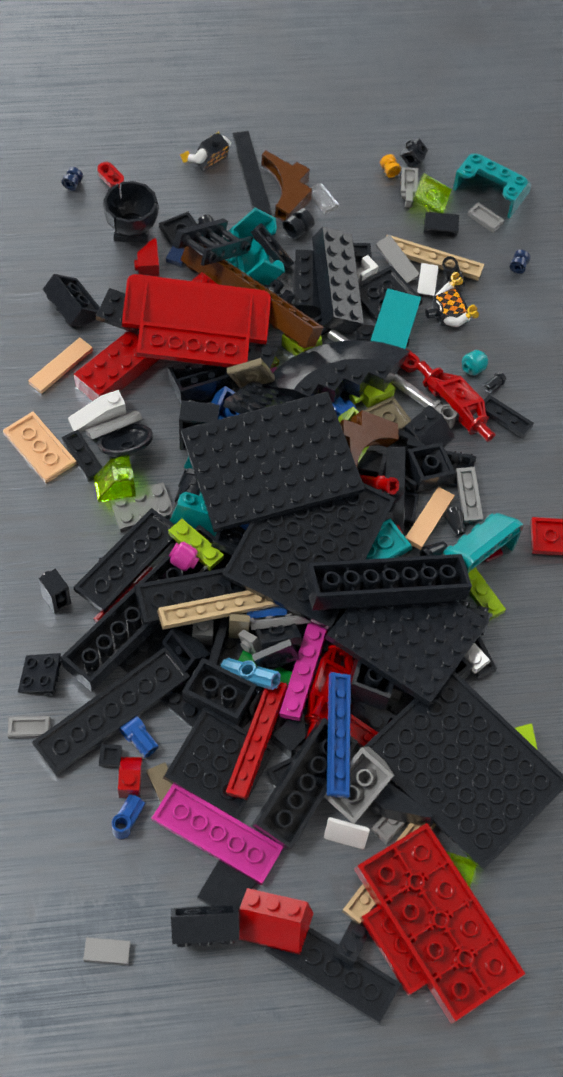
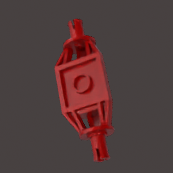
[416,361,495,442]
[304,645,354,740]

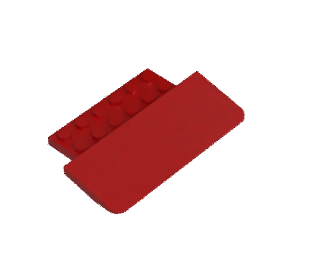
[122,274,271,367]

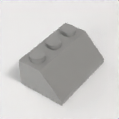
[324,746,395,824]

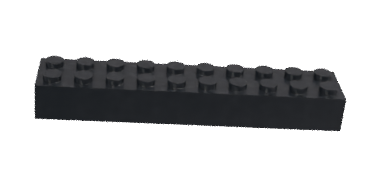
[61,524,228,692]

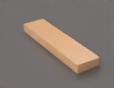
[28,338,93,394]
[406,487,455,550]

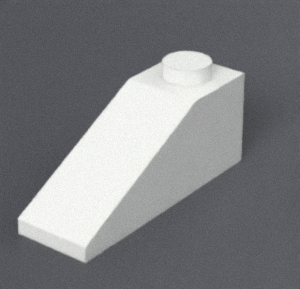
[68,390,126,432]

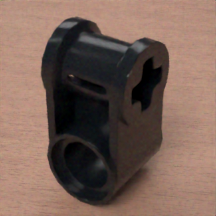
[442,256,466,287]

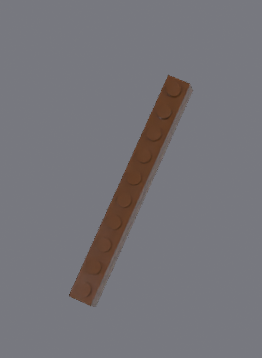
[180,243,324,348]

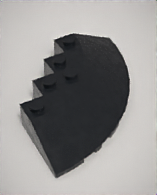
[263,340,410,404]

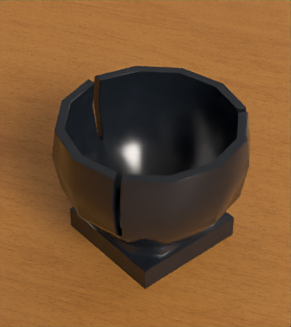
[103,181,159,243]

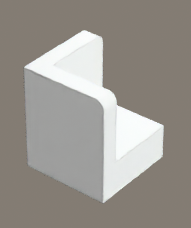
[357,255,379,283]

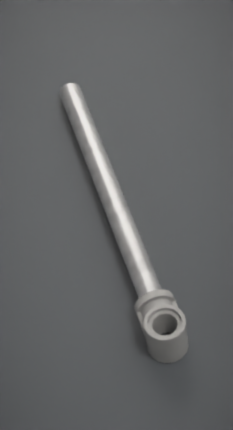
[327,329,457,429]

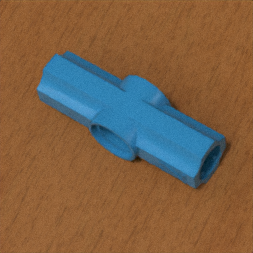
[221,658,281,690]

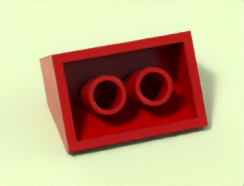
[239,888,314,954]

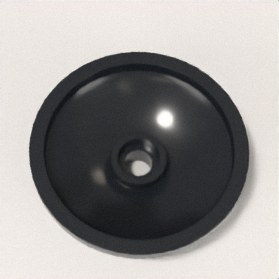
[97,424,153,458]

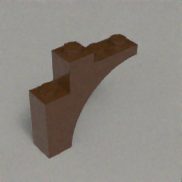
[261,150,312,222]
[340,410,399,467]

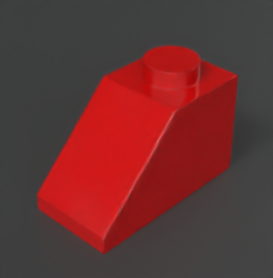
[134,238,160,276]
[118,757,142,798]

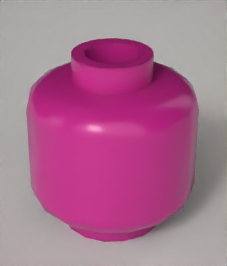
[169,541,199,571]

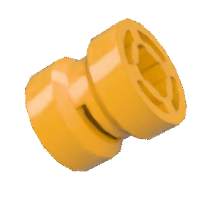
[380,154,401,178]

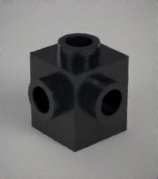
[400,138,428,167]

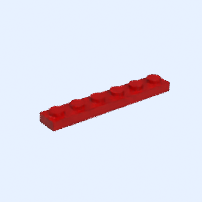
[226,682,288,800]

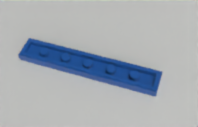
[327,672,351,799]

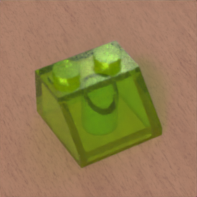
[94,456,136,502]

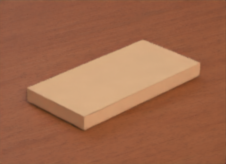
[3,412,77,483]

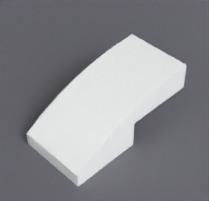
[417,263,438,297]

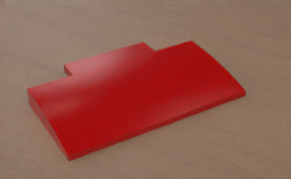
[354,823,526,1024]

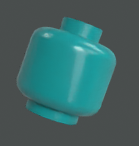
[462,350,488,376]

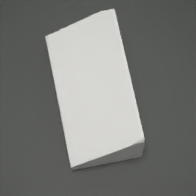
[324,817,370,849]

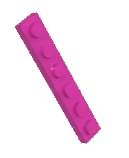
[280,622,328,721]

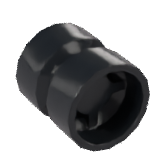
[282,208,315,240]

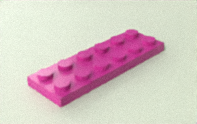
[151,784,283,885]

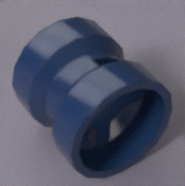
[61,167,84,191]
[509,250,531,274]

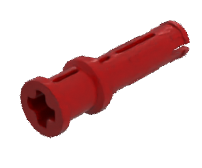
[360,475,399,494]

